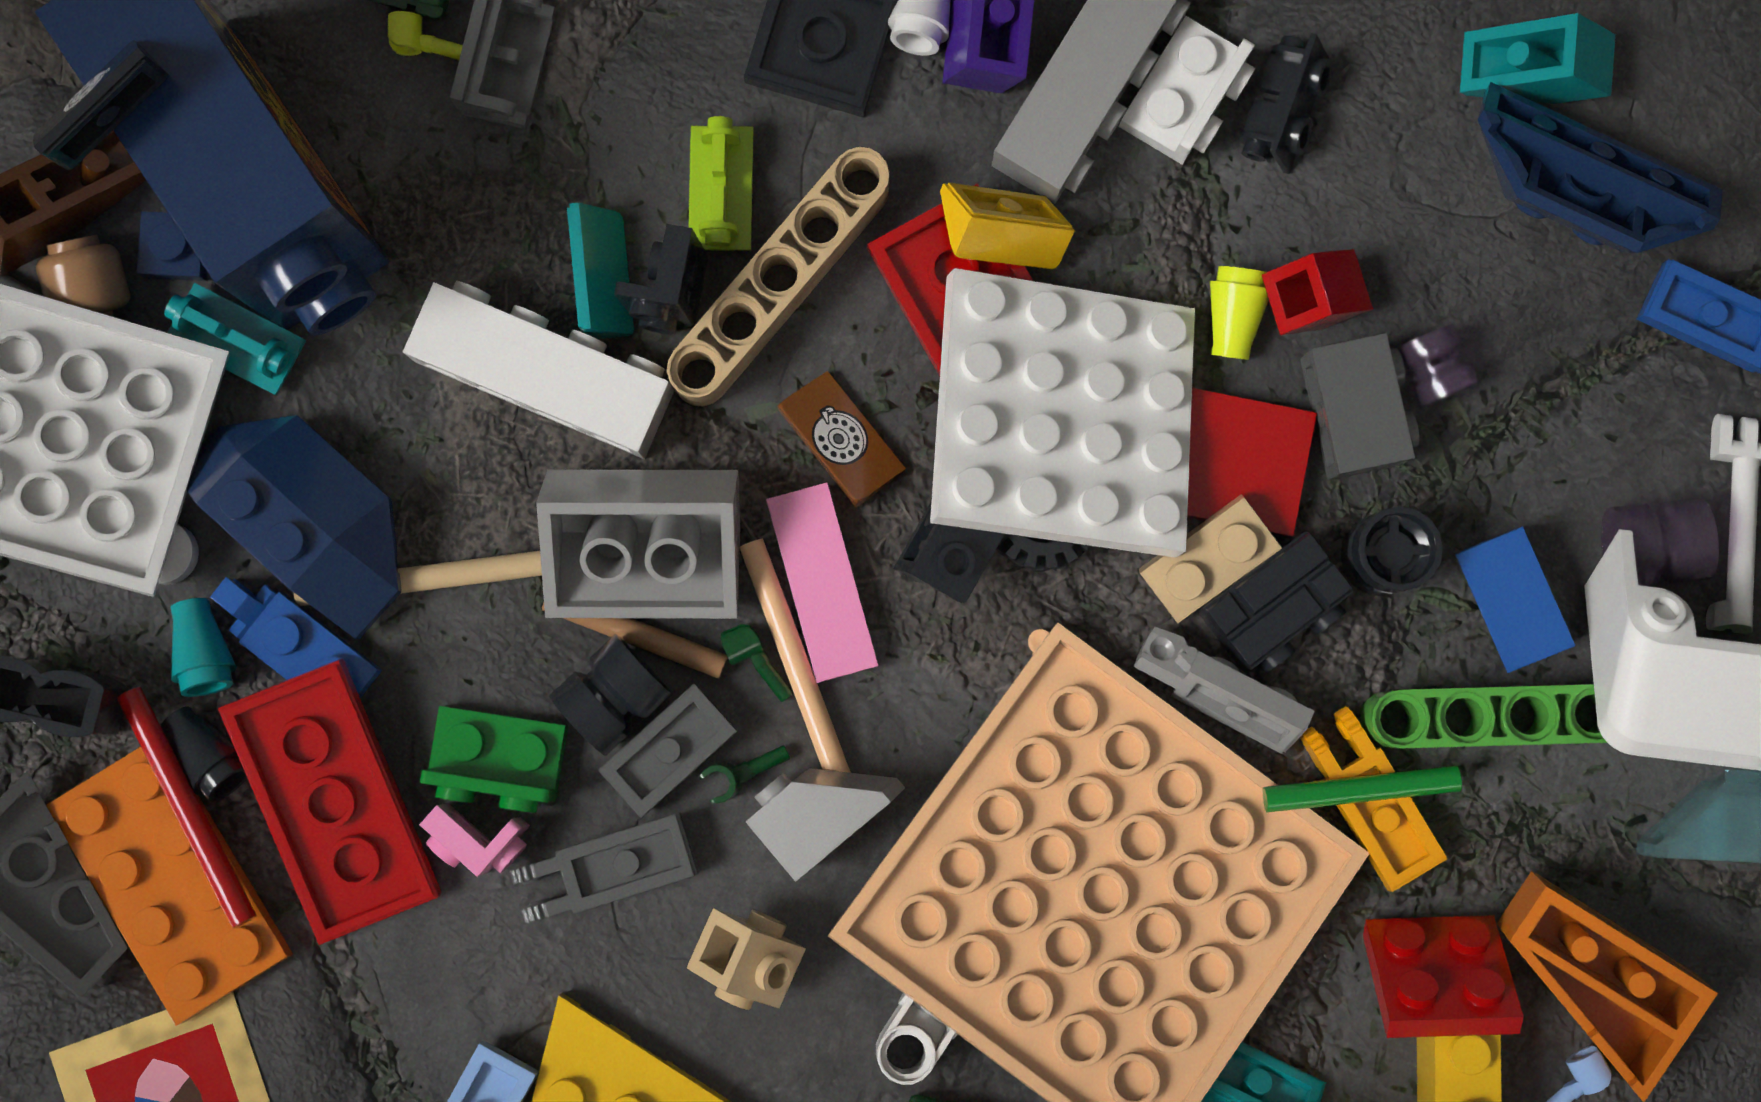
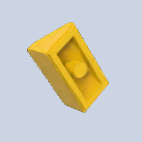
[940,183,1075,269]

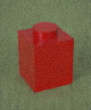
[1262,249,1373,335]

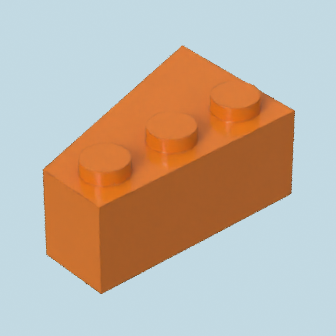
[1496,871,1718,1102]

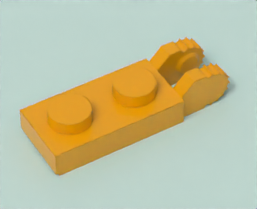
[1300,706,1447,892]

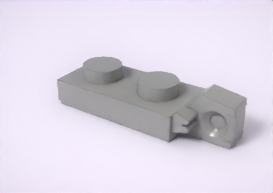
[1134,627,1314,754]

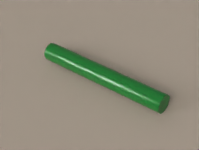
[1263,766,1462,813]

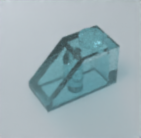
[1636,769,1761,863]

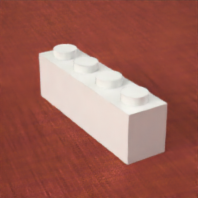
[403,281,674,459]

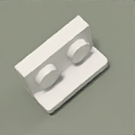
[1119,16,1256,165]

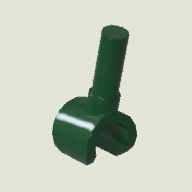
[720,624,793,702]
[700,745,790,803]

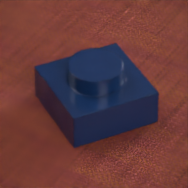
[137,211,207,281]

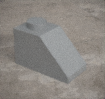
[746,768,905,882]

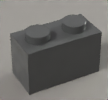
[1300,333,1419,481]

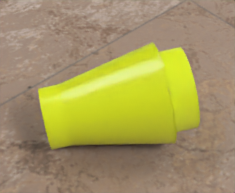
[1210,266,1269,360]

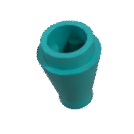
[170,598,237,697]

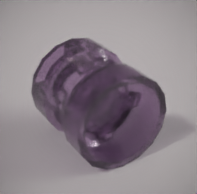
[1397,324,1480,408]

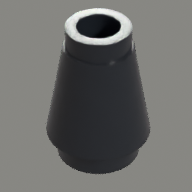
[161,706,247,802]

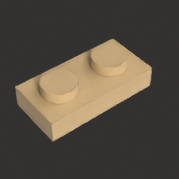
[1139,494,1282,623]

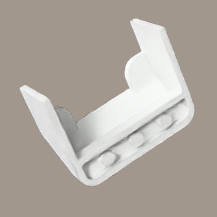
[1584,529,1761,771]

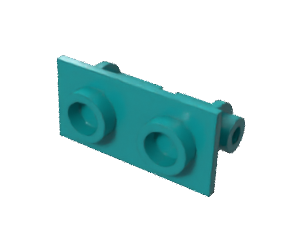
[164,283,307,396]

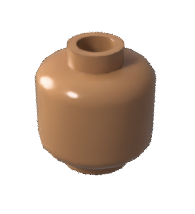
[36,234,131,317]

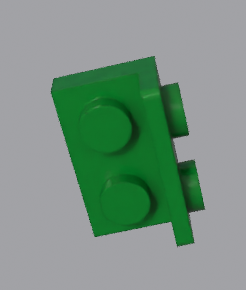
[420,706,568,813]

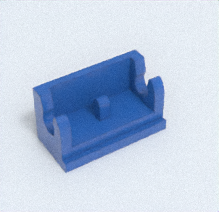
[1455,527,1575,673]

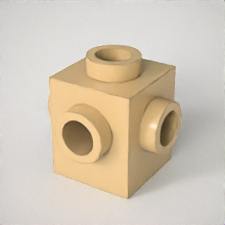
[687,908,806,1010]

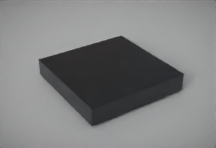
[744,0,898,118]

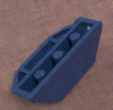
[1478,82,1723,253]
[186,415,402,640]

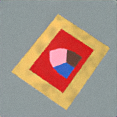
[49,992,270,1102]

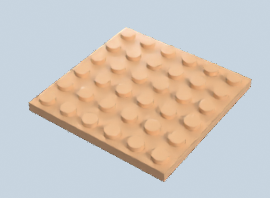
[828,622,1369,1102]

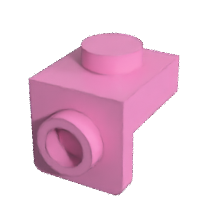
[419,803,530,877]

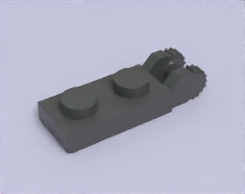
[510,812,699,923]

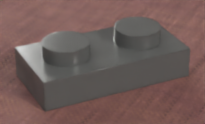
[598,684,738,818]

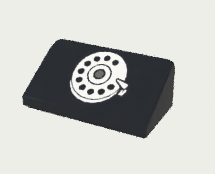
[33,40,169,170]

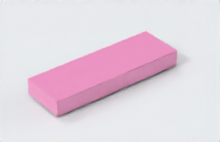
[766,482,878,683]

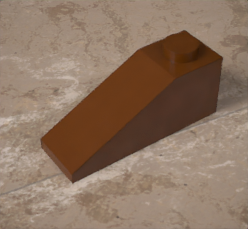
[0,131,146,277]

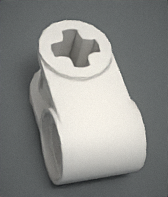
[876,993,958,1085]

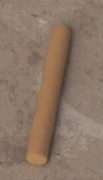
[542,602,728,679]

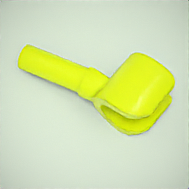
[388,11,463,60]

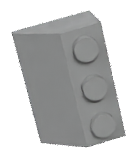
[536,469,740,619]

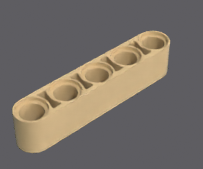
[667,147,889,407]

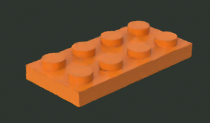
[46,747,293,1026]

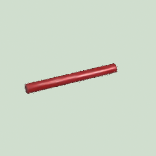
[117,687,257,928]

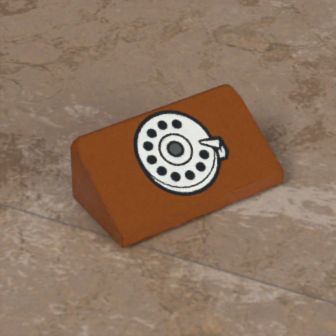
[777,371,906,508]

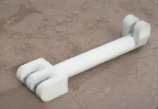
[1706,414,1761,634]

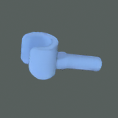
[1546,1045,1611,1102]

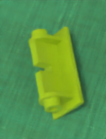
[689,116,754,251]

